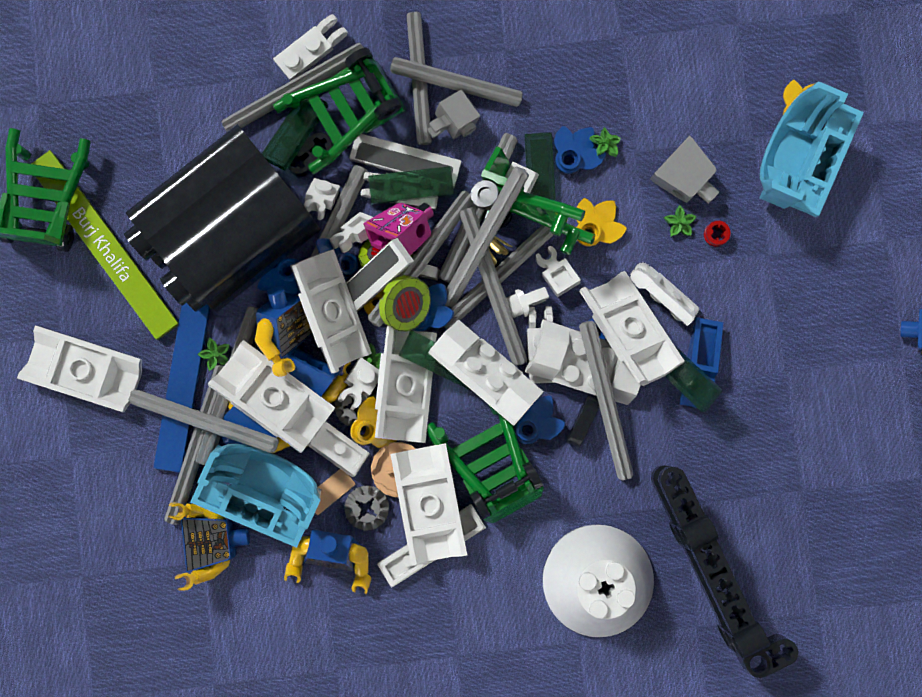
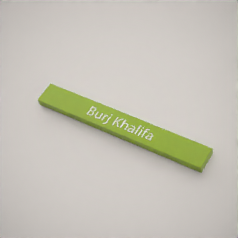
[31,150,179,340]

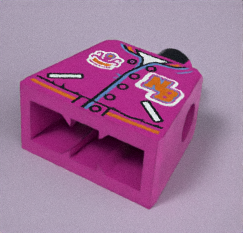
[363,203,434,255]

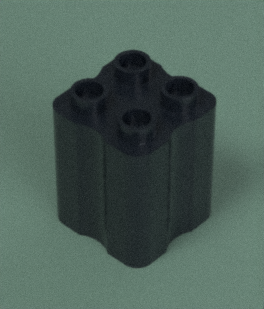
[124,124,321,312]

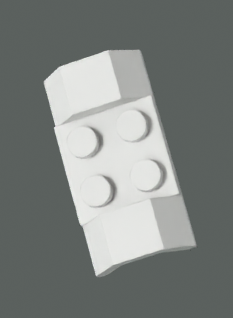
[290,249,372,373]
[579,271,684,386]
[525,319,640,405]
[428,320,544,426]
[17,325,142,412]
[375,326,437,443]
[208,340,335,453]
[390,443,467,566]

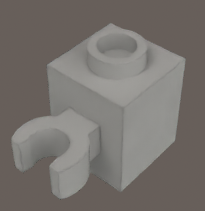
[427,90,480,140]

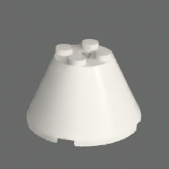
[543,524,654,637]

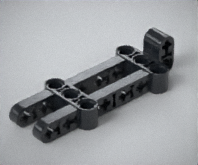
[651,465,799,678]

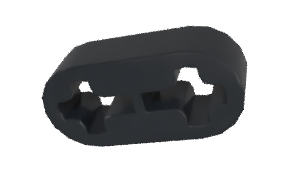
[286,133,333,176]
[566,395,599,448]

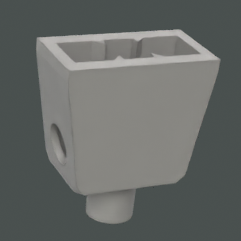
[650,135,719,204]

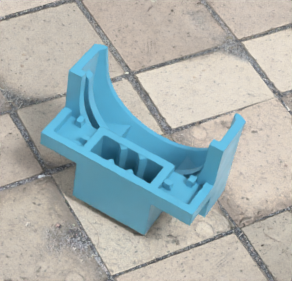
[760,81,864,217]
[190,444,322,548]

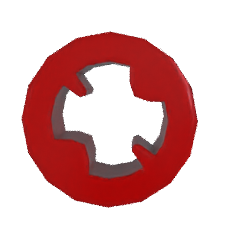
[703,220,731,247]

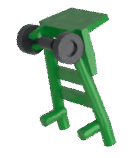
[273,47,407,174]
[0,128,91,252]
[471,146,595,255]
[427,404,544,523]

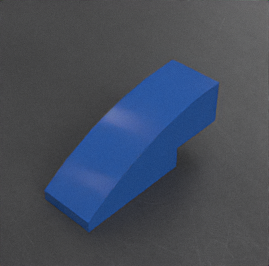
[680,317,724,410]

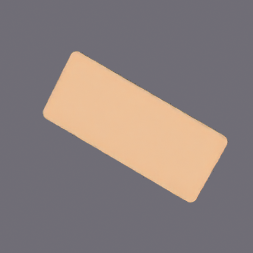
[315,469,355,515]

